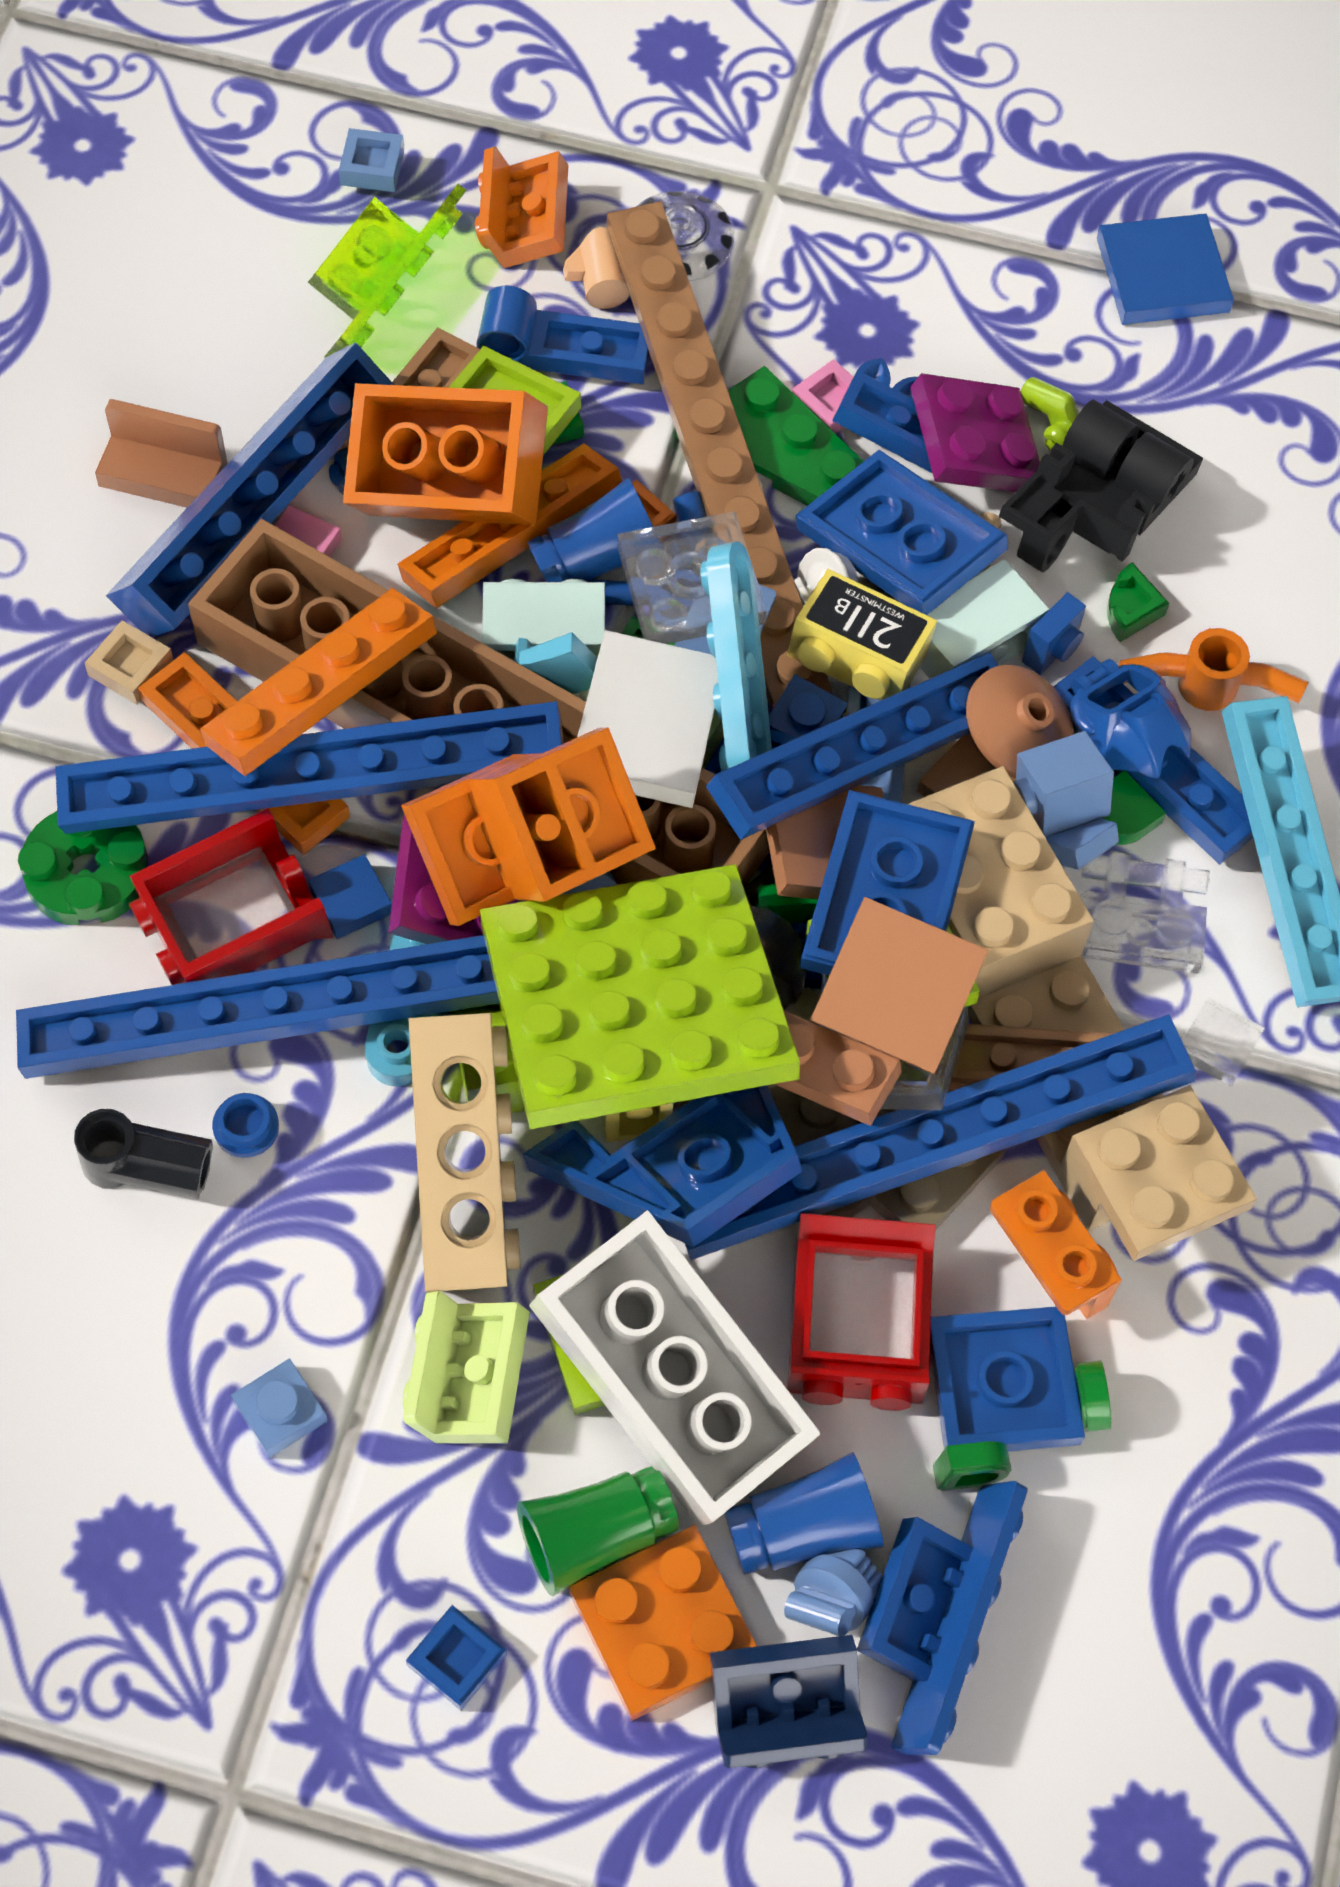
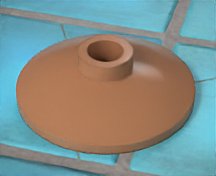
[966,665,1074,778]

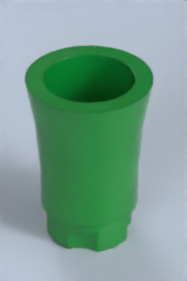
[517,1466,679,1597]

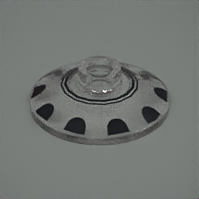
[636,191,734,281]

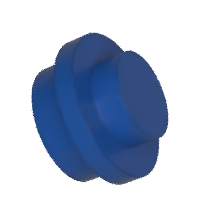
[212,1093,279,1158]

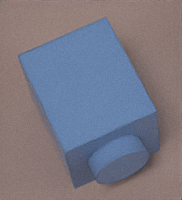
[1013,731,1114,837]

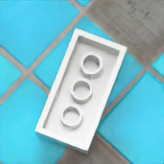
[529,1210,821,1527]

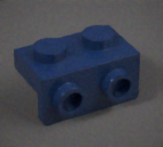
[710,1635,868,1768]

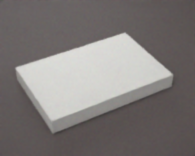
[577,630,718,808]

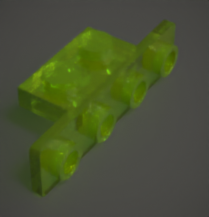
[308,183,467,358]

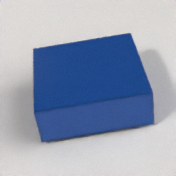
[308,854,392,939]
[405,1605,507,1711]

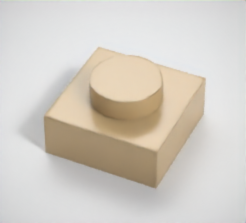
[85,620,173,705]

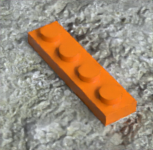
[397,443,622,609]
[200,588,437,776]
[138,652,350,856]

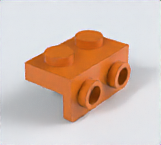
[475,146,569,268]
[990,1170,1122,1319]

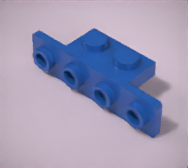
[857,1481,1028,1755]

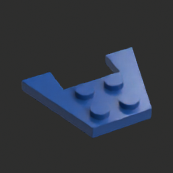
[522,1085,802,1247]

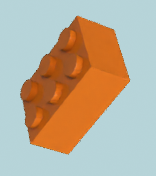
[343,383,548,525]

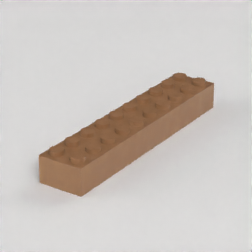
[188,518,770,888]

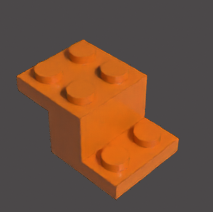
[401,727,656,926]

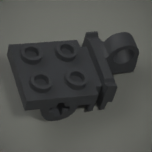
[999,399,1203,572]

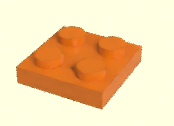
[569,1525,757,1721]

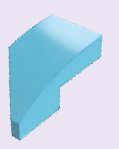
[514,632,598,694]

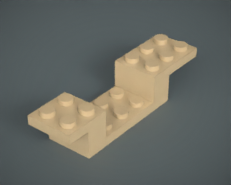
[909,766,1257,1261]

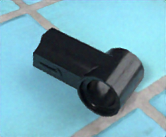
[74,1109,213,1199]

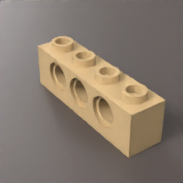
[408,1013,521,1292]

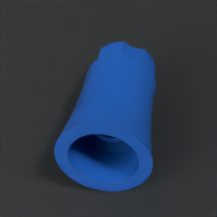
[527,477,666,582]
[724,1452,884,1575]

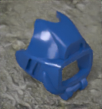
[1070,659,1191,778]

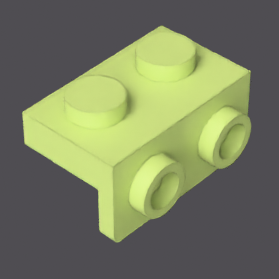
[403,1291,530,1443]

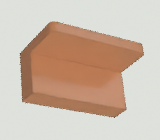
[95,399,228,508]

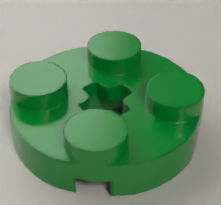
[17,811,149,926]

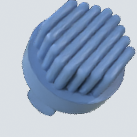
[784,1549,882,1636]

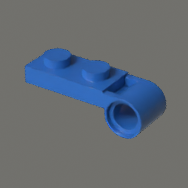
[476,285,649,385]

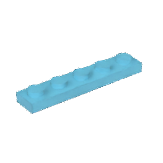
[1221,696,1340,1008]

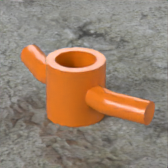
[1119,628,1309,711]

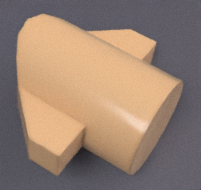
[563,227,630,309]

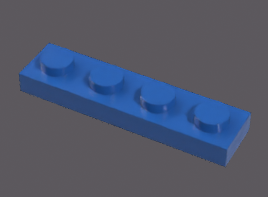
[1053,656,1253,865]

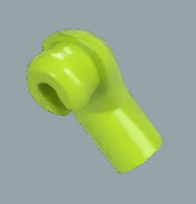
[1020,377,1079,451]

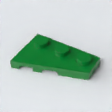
[676,365,864,506]

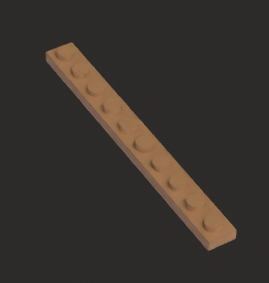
[607,201,832,711]

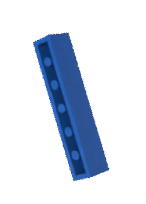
[106,342,394,637]

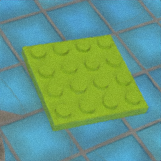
[480,864,800,1129]

